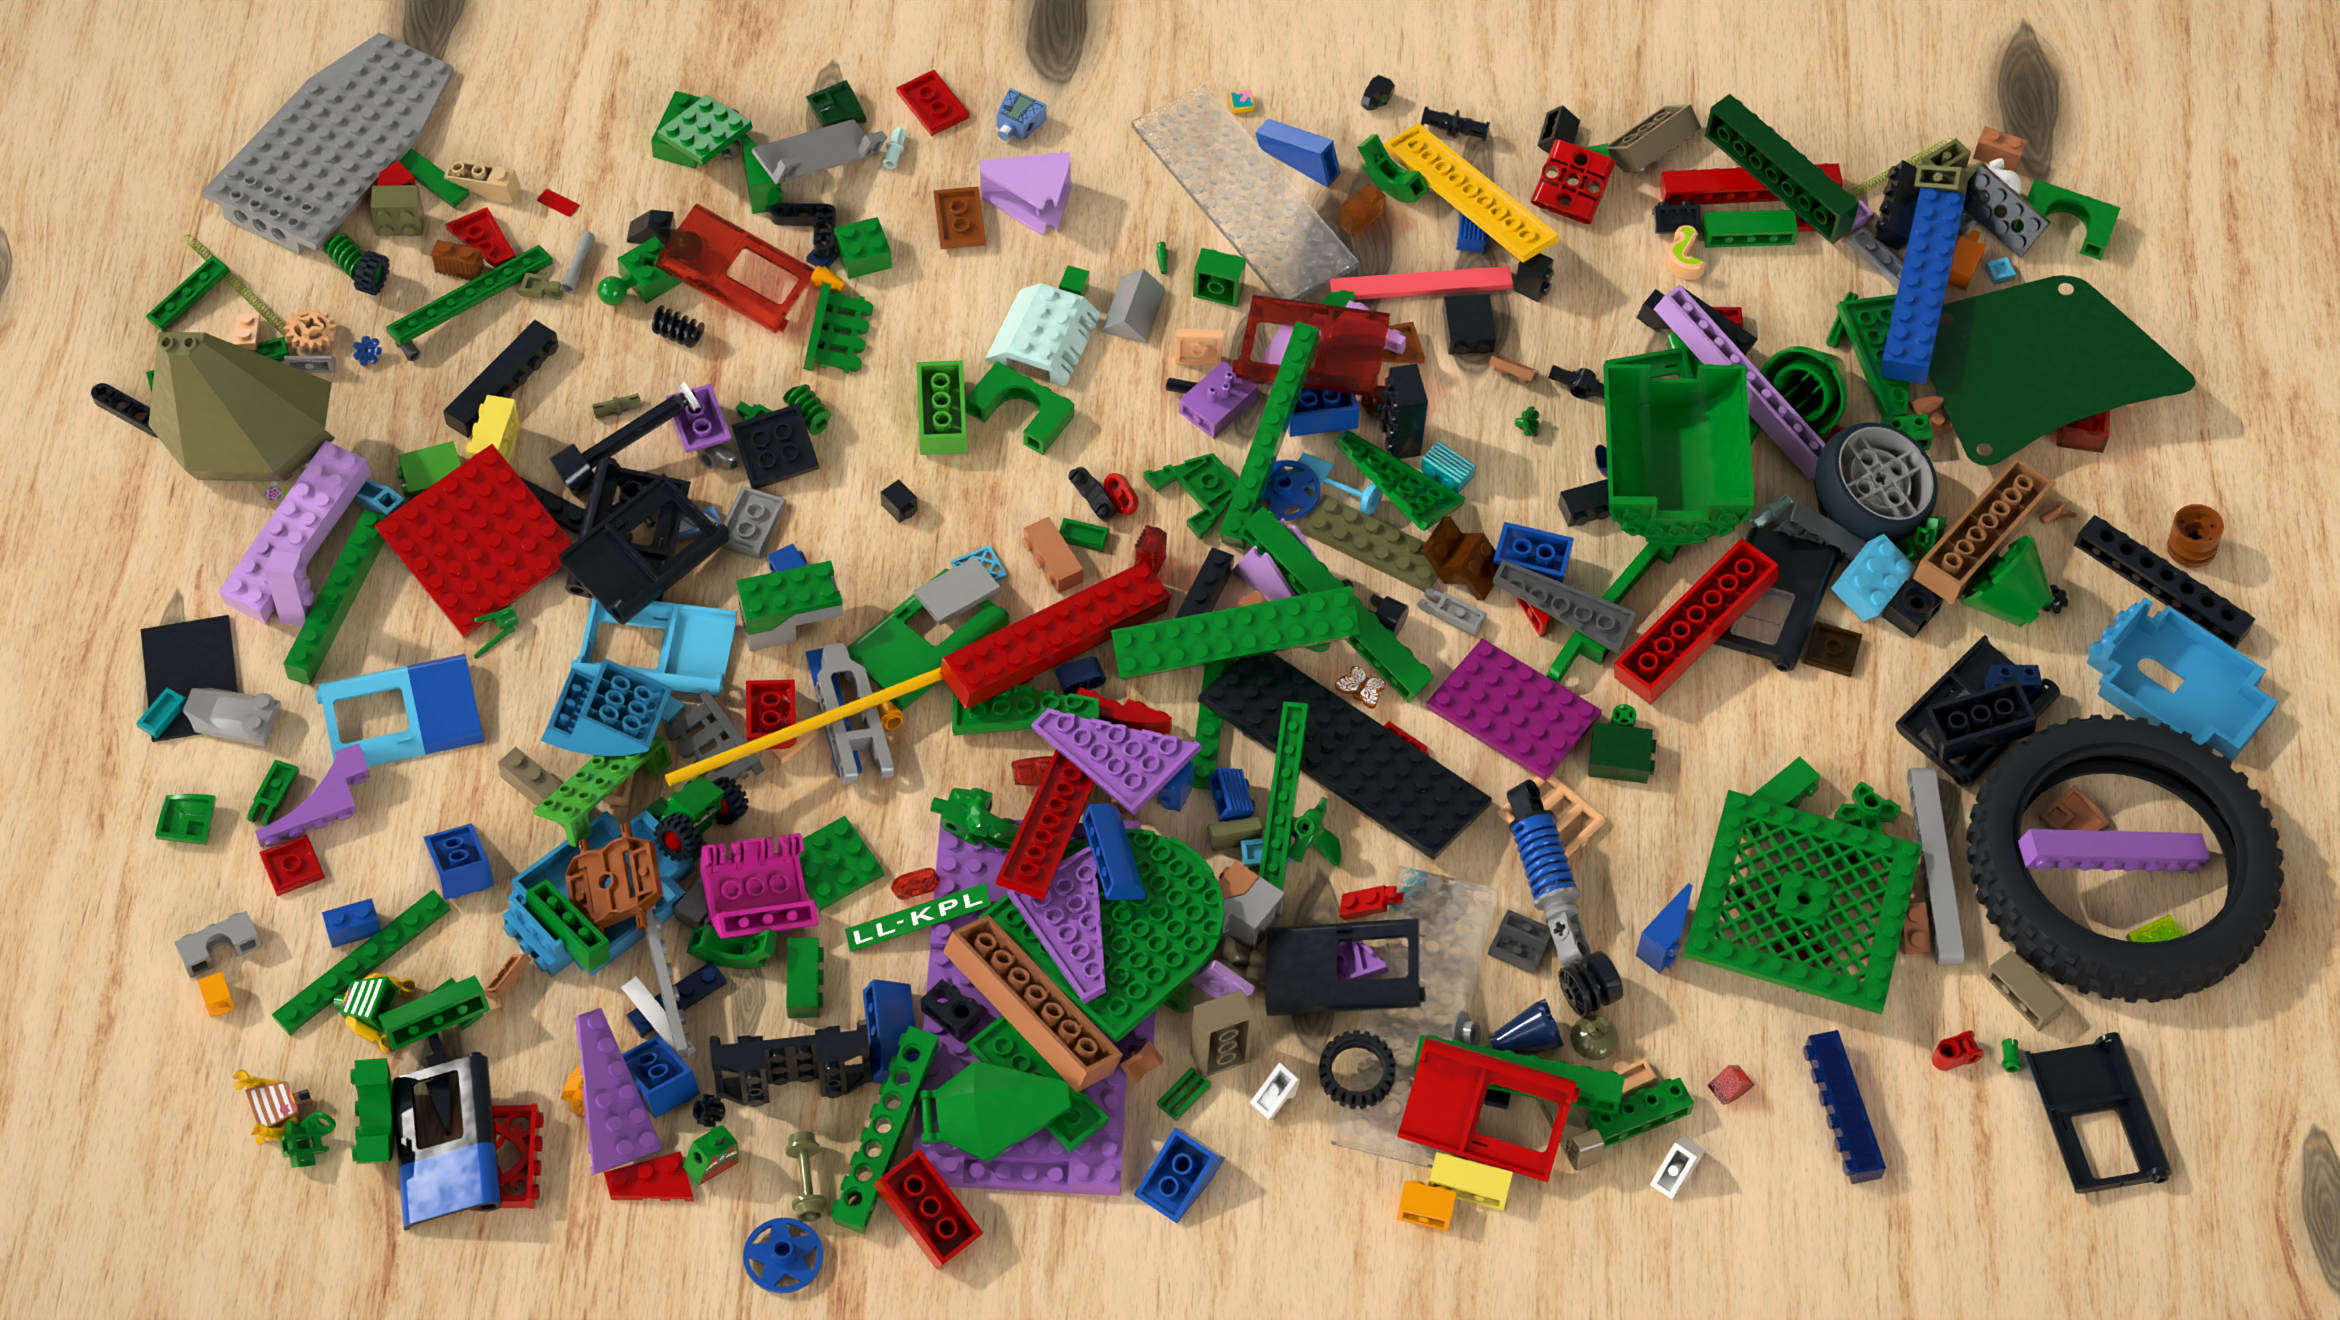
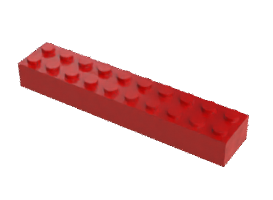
[940,561,1171,709]

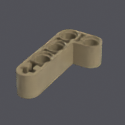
[1536,1098,1604,1171]

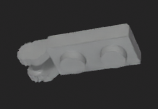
[1417,588,1487,636]

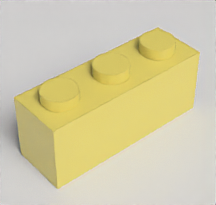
[1428,1152,1513,1211]

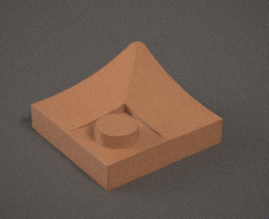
[2039,785,2110,831]

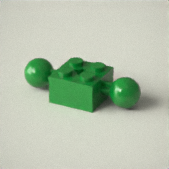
[597,232,703,306]

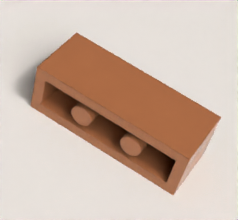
[1022,517,1084,593]

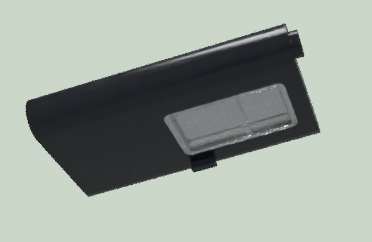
[1713,527,1840,672]

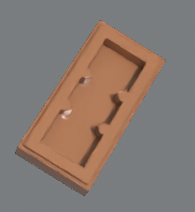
[484,954,532,999]

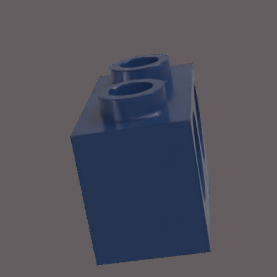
[1984,664,2043,702]

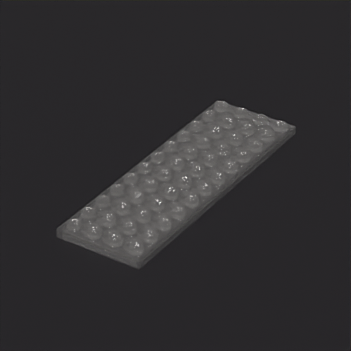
[1132,84,1359,307]
[1331,866,1498,1168]

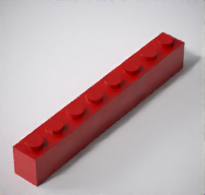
[1659,163,1843,205]

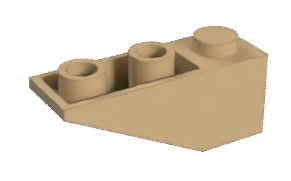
[444,160,521,204]

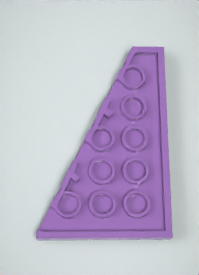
[1007,846,1106,1004]

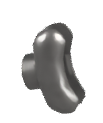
[699,443,738,470]

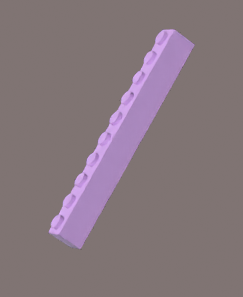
[1654,284,1825,481]

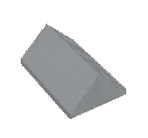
[1102,269,1165,343]

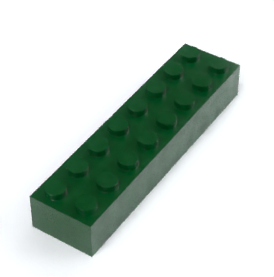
[1705,94,1859,245]

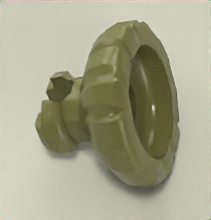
[1570,1015,1618,1060]

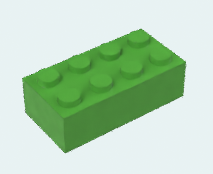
[916,360,967,455]

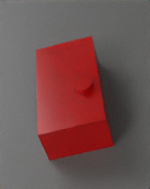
[873,1148,983,1269]

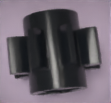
[693,1094,725,1127]

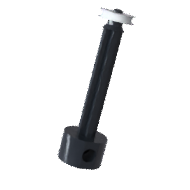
[549,380,702,496]

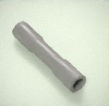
[561,231,595,293]

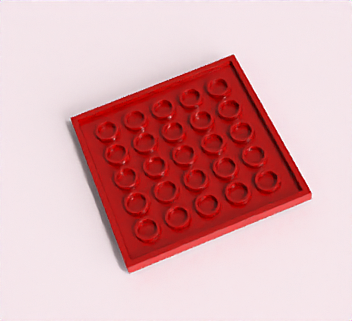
[375,444,573,638]

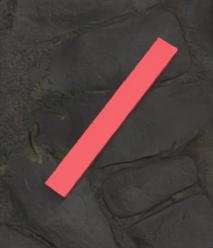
[1329,266,1513,300]

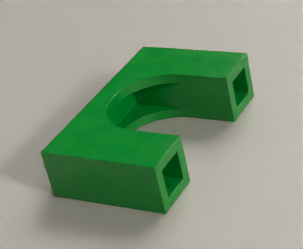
[2015,179,2121,261]
[965,361,1074,455]

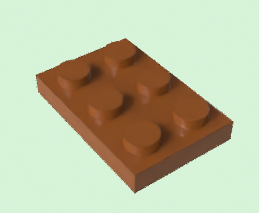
[933,186,986,249]

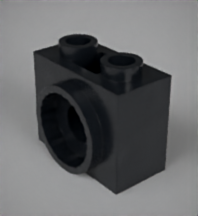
[1882,575,1944,638]

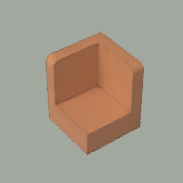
[1120,1040,1164,1084]

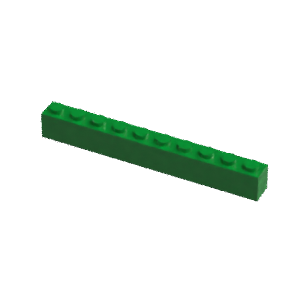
[1219,321,1320,549]
[1238,506,1434,703]

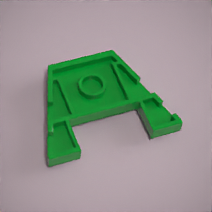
[1143,453,1238,539]

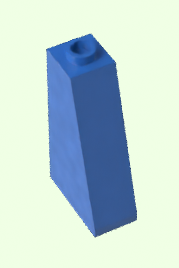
[1255,119,1341,187]

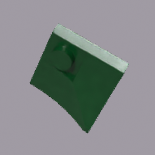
[806,80,867,128]

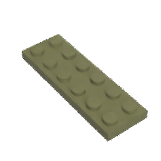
[1302,495,1439,592]

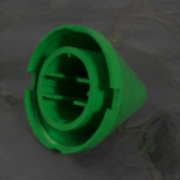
[1760,346,1847,436]

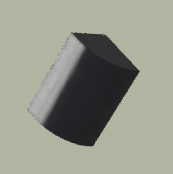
[1537,105,1580,154]

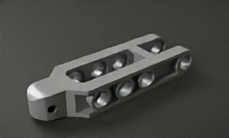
[815,643,894,785]

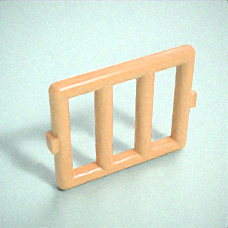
[1498,774,1606,858]

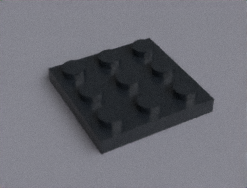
[731,403,820,490]

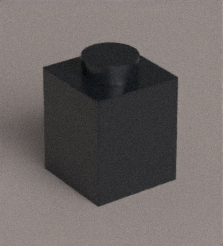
[880,479,918,523]

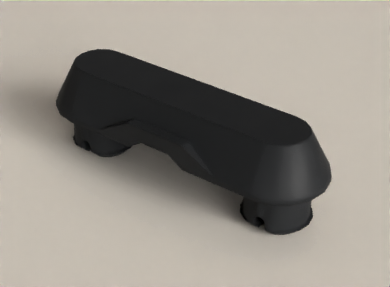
[1068,467,1116,521]

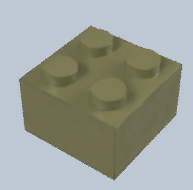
[370,185,424,237]

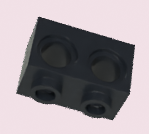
[921,979,980,1041]

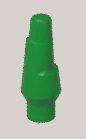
[1156,241,1168,274]

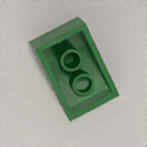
[741,134,782,214]

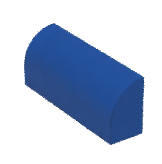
[1082,804,1145,900]
[863,979,919,1084]

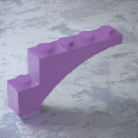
[255,743,370,847]

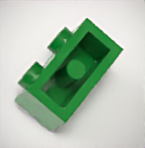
[1881,414,1934,450]

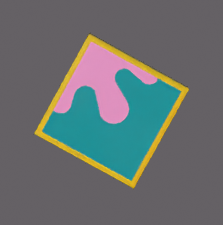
[1229,90,1255,114]

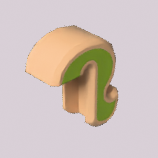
[1666,225,1706,280]

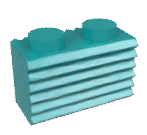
[1421,441,1476,493]

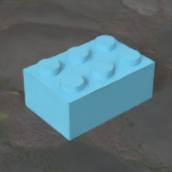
[1831,534,1916,622]

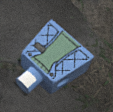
[997,88,1047,141]

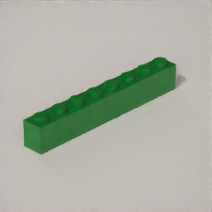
[283,509,386,685]
[1413,1035,1625,1115]

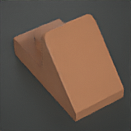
[1908,394,1953,438]

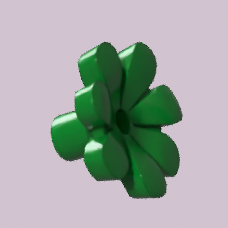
[1515,406,1539,437]

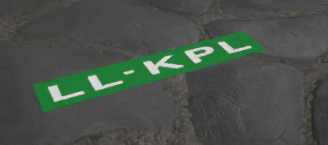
[845,883,991,952]

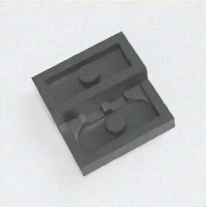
[1487,910,1552,974]

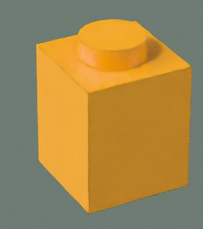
[197,972,235,1017]

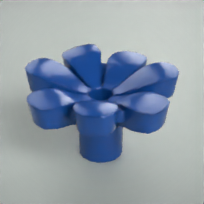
[353,336,382,366]

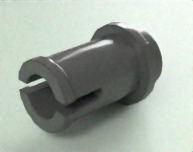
[395,340,421,361]

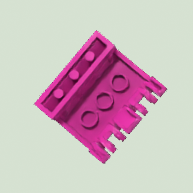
[700,833,819,939]

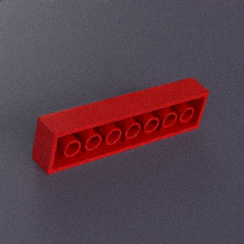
[1614,538,1779,705]

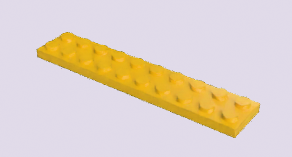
[1384,123,1559,263]

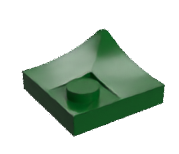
[155,794,216,845]

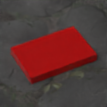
[896,70,969,136]

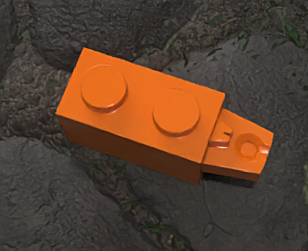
[1948,229,1986,291]

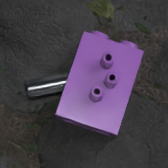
[1166,361,1258,439]

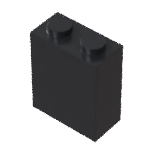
[1442,294,1496,355]

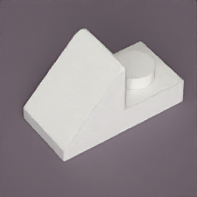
[1250,1062,1300,1119]

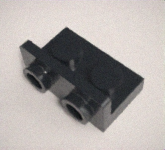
[1652,201,1701,234]

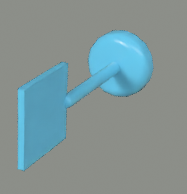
[1289,452,1383,515]

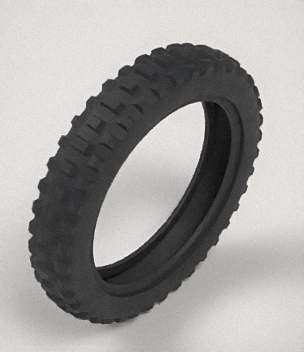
[1966,714,2284,1003]

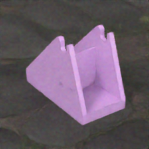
[979,152,1071,235]
[1233,518,1319,601]

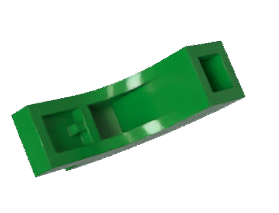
[1357,134,1429,203]
[686,924,777,969]

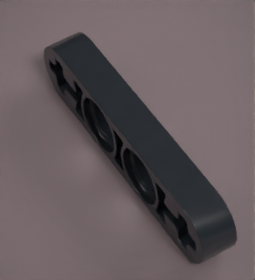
[91,383,158,438]

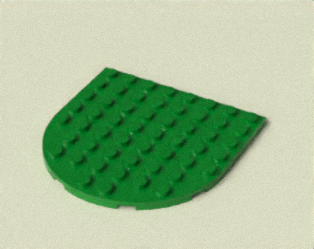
[979,829,1225,1042]

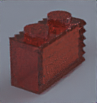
[1134,525,1167,576]

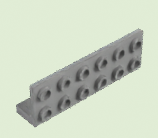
[751,119,887,184]

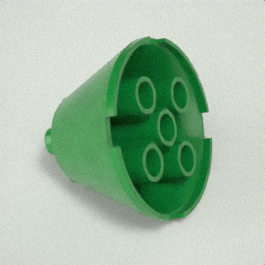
[1958,534,2055,627]

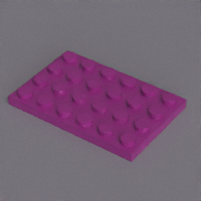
[1426,638,1602,781]

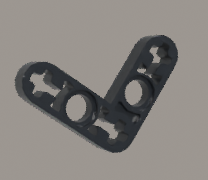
[770,203,836,257]

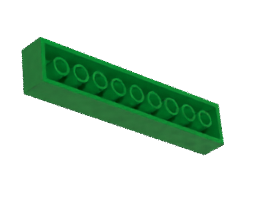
[1111,586,1361,681]

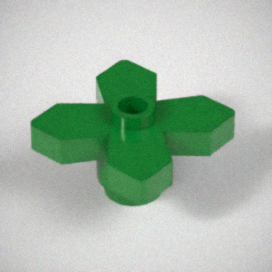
[1833,781,1901,833]

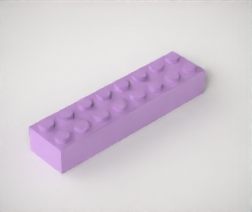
[219,440,371,624]

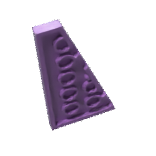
[575,1008,663,1176]

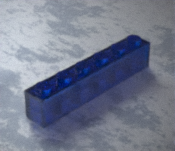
[1803,1030,1886,1184]

